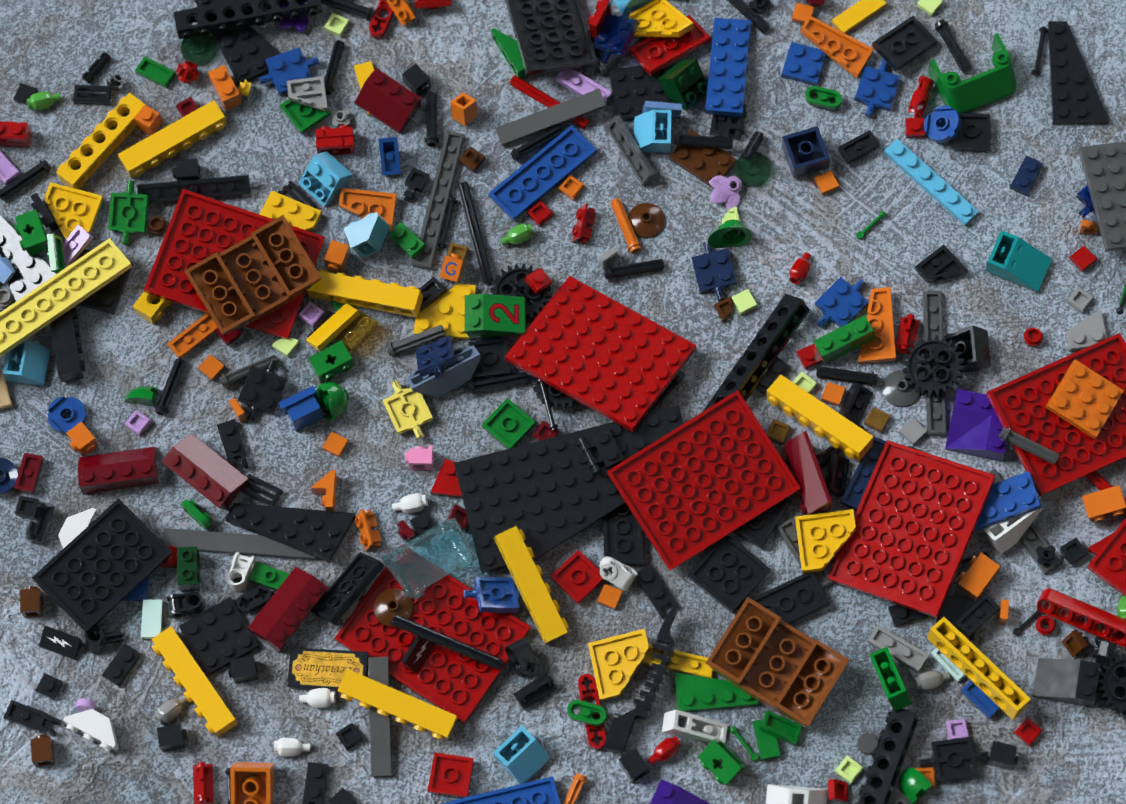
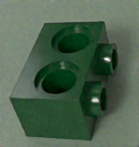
[177,547,200,592]

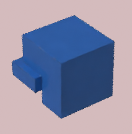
[279,386,323,432]

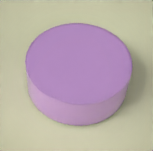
[75,699,96,712]

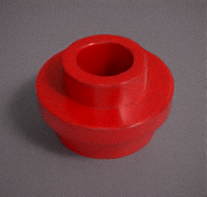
[1035,616,1056,636]

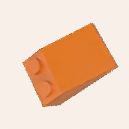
[230,762,275,804]

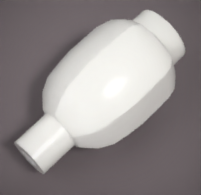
[392,493,428,513]
[299,688,336,708]
[274,738,310,757]

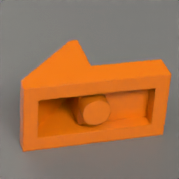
[311,470,337,511]

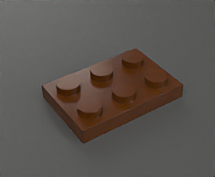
[669,129,736,189]

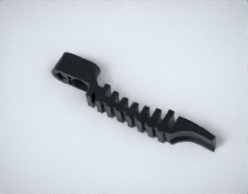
[604,607,677,754]

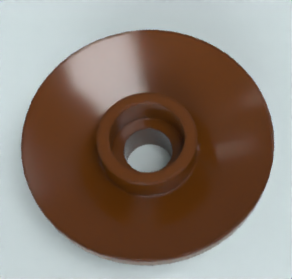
[628,203,665,238]
[374,589,413,627]

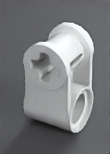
[228,552,256,592]
[600,557,638,591]

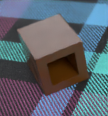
[20,586,43,618]
[30,735,55,767]

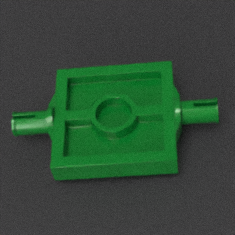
[108,181,149,245]

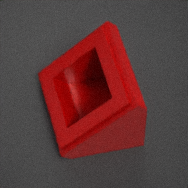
[159,545,177,568]

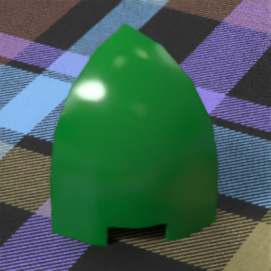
[125,386,158,406]
[899,767,932,804]

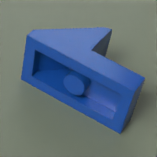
[379,137,401,176]

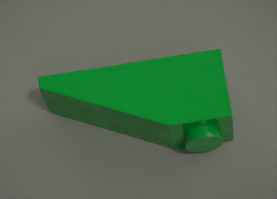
[491,28,528,79]

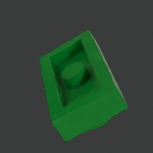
[388,222,426,260]

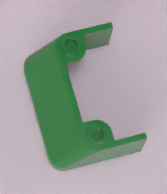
[928,33,1017,113]

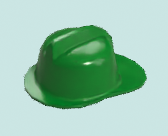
[708,219,752,248]

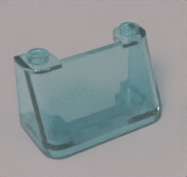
[381,518,477,599]

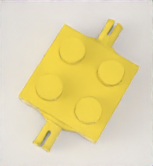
[382,380,433,439]

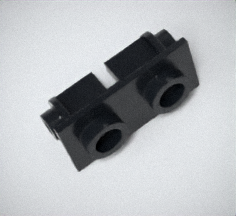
[26,502,55,543]
[513,673,557,710]

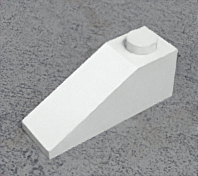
[984,508,1043,554]
[662,710,728,744]

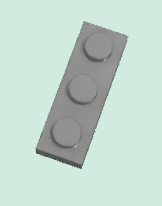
[867,624,929,673]

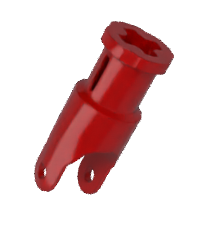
[908,76,934,118]

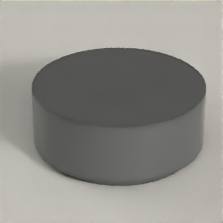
[857,733,878,755]

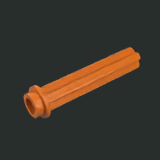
[610,199,642,254]
[563,773,588,804]

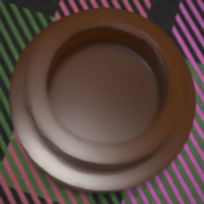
[147,216,166,235]

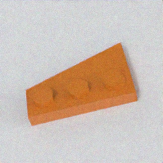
[339,188,397,231]

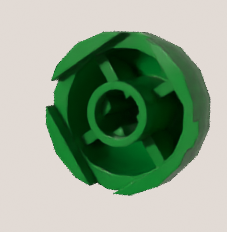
[315,382,349,421]

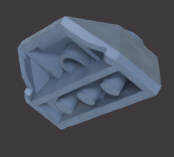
[406,345,481,397]

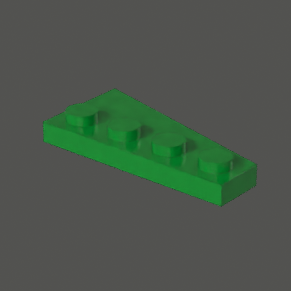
[674,673,758,712]

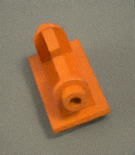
[386,0,416,26]
[355,509,382,552]

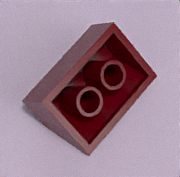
[354,68,421,134]

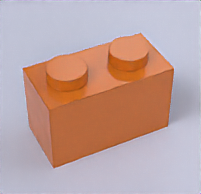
[208,65,242,111]
[1082,485,1126,522]
[957,553,1000,601]

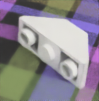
[58,508,99,549]
[63,709,119,753]
[766,784,828,804]

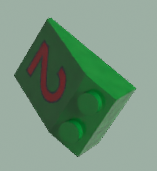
[465,294,526,338]

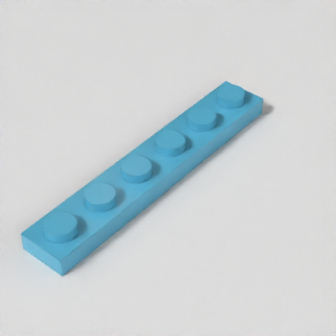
[884,139,979,226]

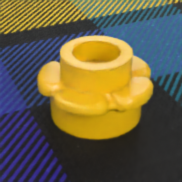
[238,79,252,97]

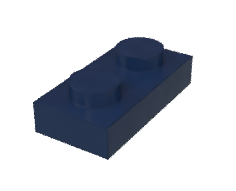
[1009,155,1043,196]

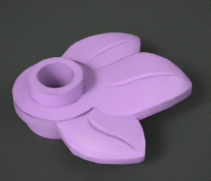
[709,175,742,210]

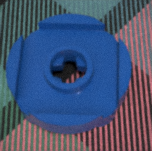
[924,106,961,143]
[48,397,87,436]

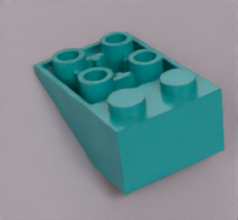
[985,230,1052,292]

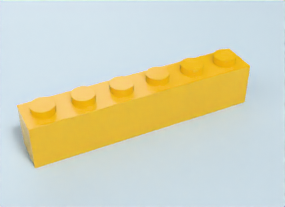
[118,100,227,179]
[307,269,423,318]
[766,374,873,461]
[494,526,569,644]
[152,626,238,737]
[338,669,458,741]

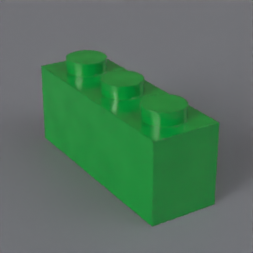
[814,315,876,364]
[869,647,912,712]

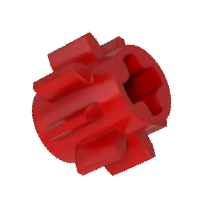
[176,61,200,84]

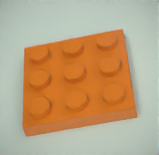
[1045,360,1124,439]

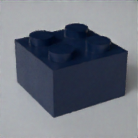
[781,126,830,178]

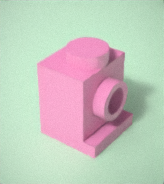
[405,445,434,470]

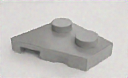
[287,76,328,111]
[1066,310,1107,352]

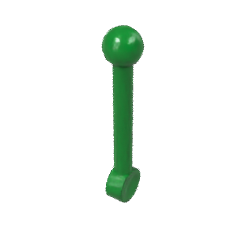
[856,211,886,240]
[730,726,758,761]

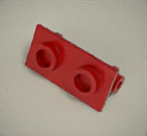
[571,203,596,244]
[896,314,920,354]
[193,762,214,804]

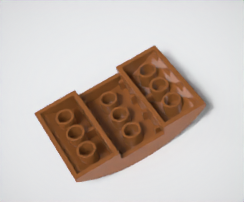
[184,215,322,335]
[706,597,849,727]

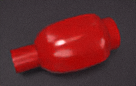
[789,252,811,284]
[647,736,682,765]

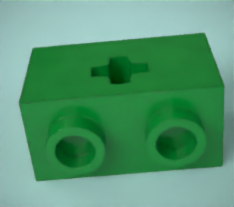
[14,209,48,256]
[308,340,354,383]
[698,738,747,785]

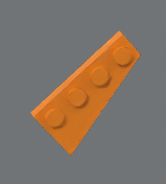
[800,15,874,79]
[858,287,897,364]

